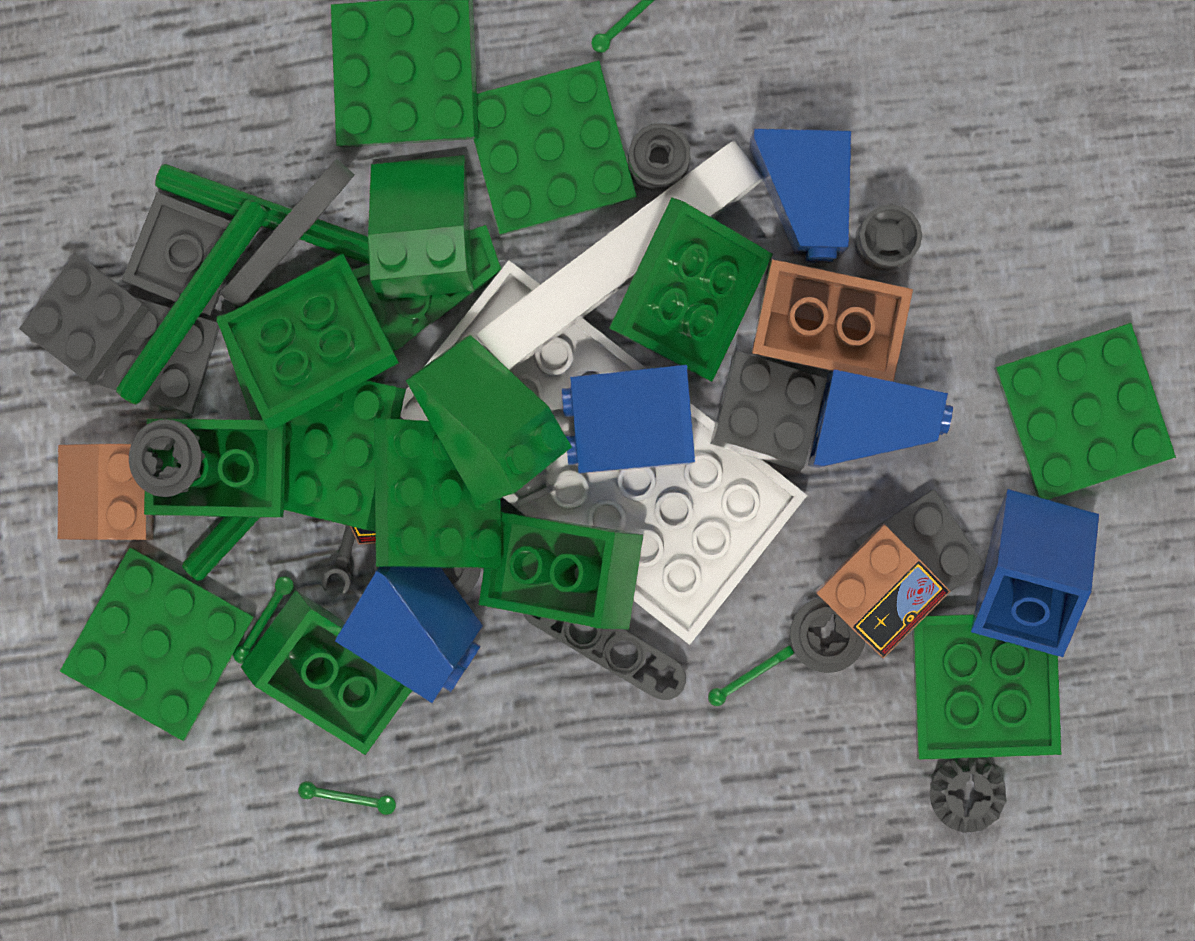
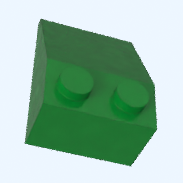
[368,155,474,300]
[405,335,572,505]
[144,419,286,518]
[478,512,643,629]
[241,590,412,755]

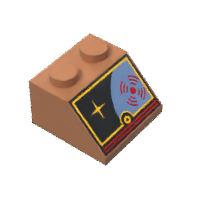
[815,524,951,659]

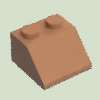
[57,444,154,540]

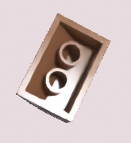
[752,259,913,382]

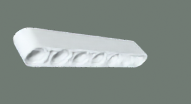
[476,141,764,371]

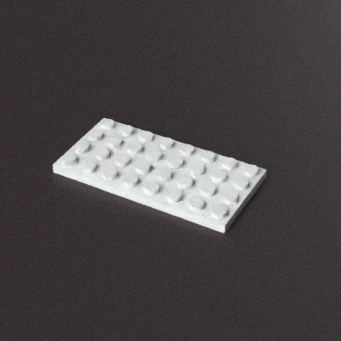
[400,260,808,645]

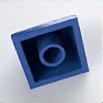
[750,129,851,263]
[562,365,695,474]
[808,369,953,468]
[971,489,1099,657]
[335,567,483,703]

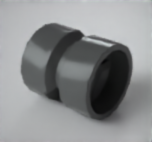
[628,123,691,192]
[855,204,922,272]

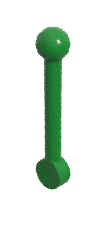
[591,0,655,53]
[233,576,294,664]
[708,645,795,706]
[298,781,396,815]

